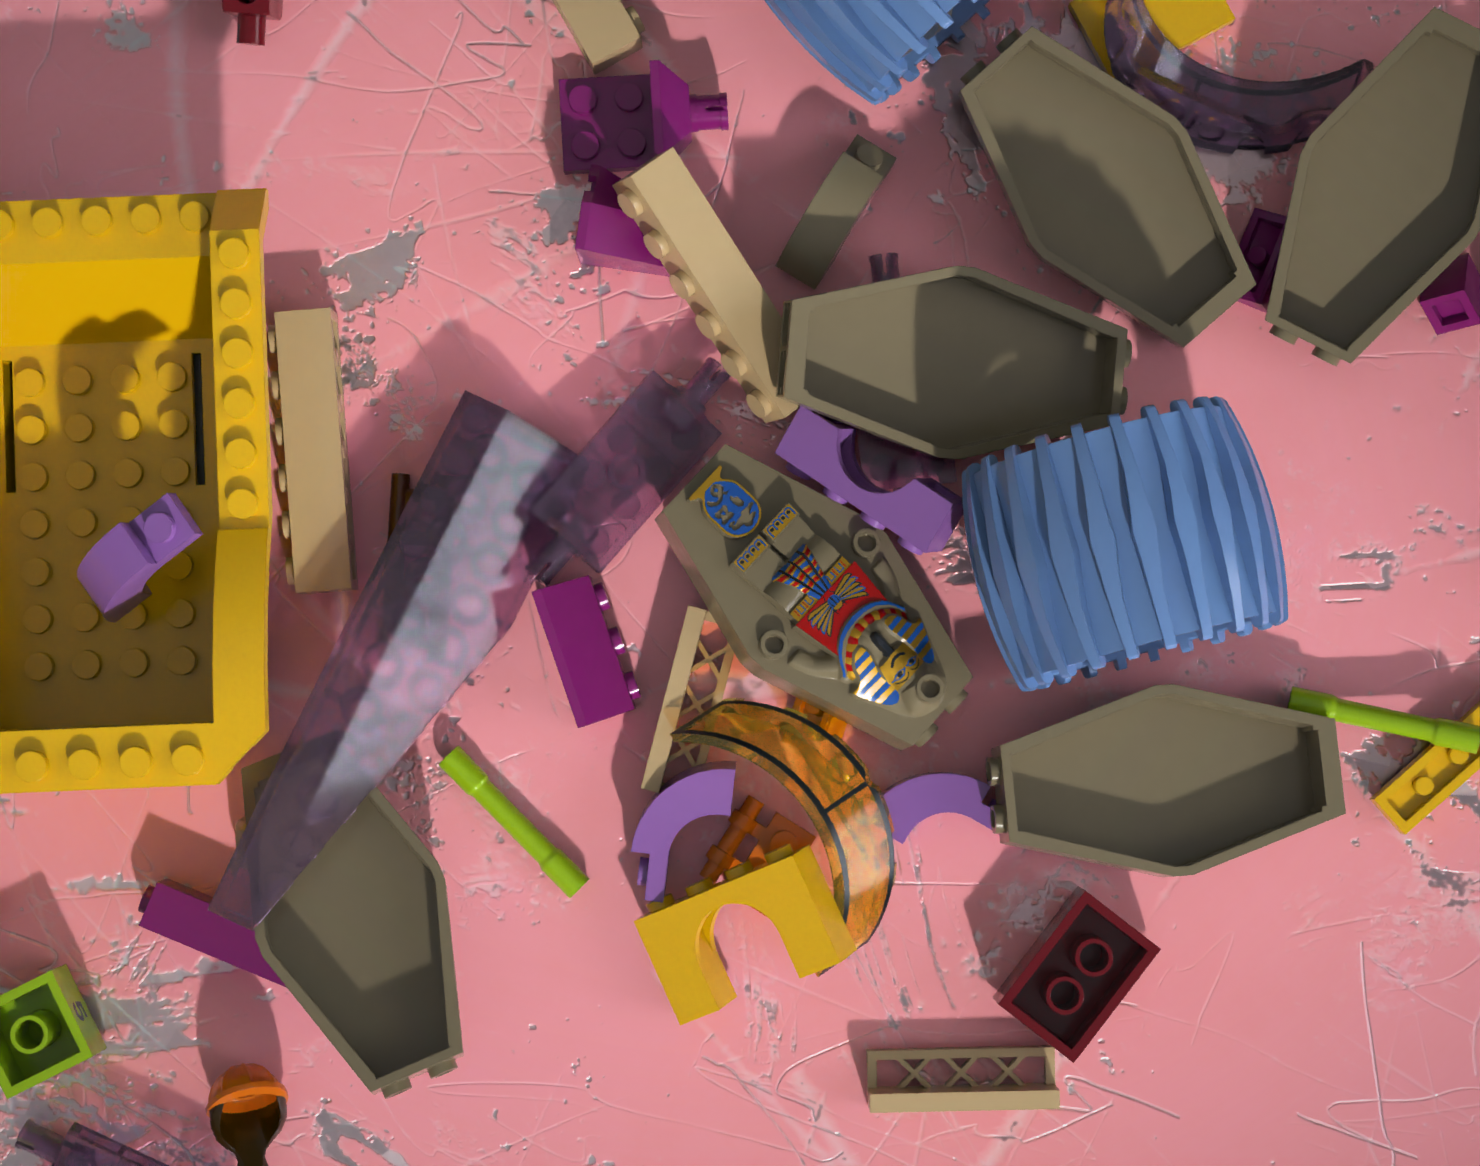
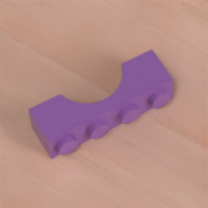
[775,406,963,555]

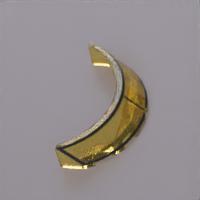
[670,698,897,977]

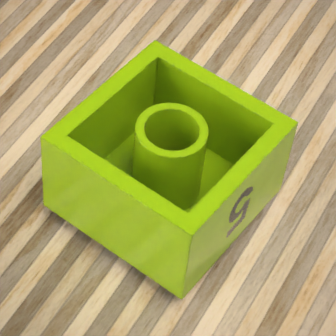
[0,964,107,1099]

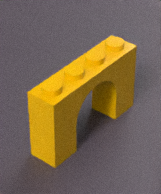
[634,843,857,1026]

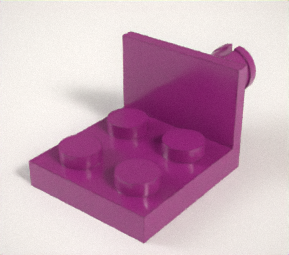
[559,60,729,175]

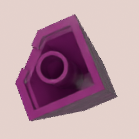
[575,164,670,277]

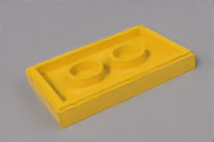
[1068,0,1236,81]

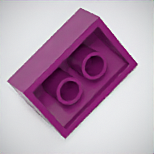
[531,575,641,728]

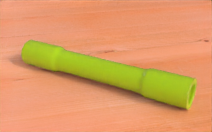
[1287,686,1480,754]
[439,745,590,898]

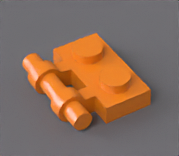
[699,795,816,917]

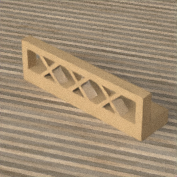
[641,605,734,793]
[866,1045,1060,1113]

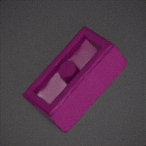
[1238,208,1286,312]

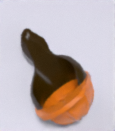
[205,1063,288,1166]

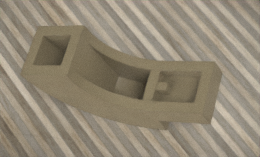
[775,134,897,290]

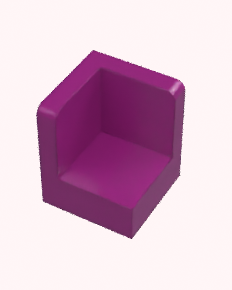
[1419,253,1480,335]

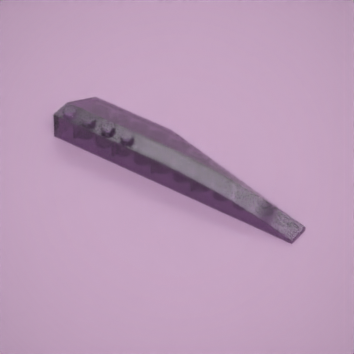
[207,390,591,932]

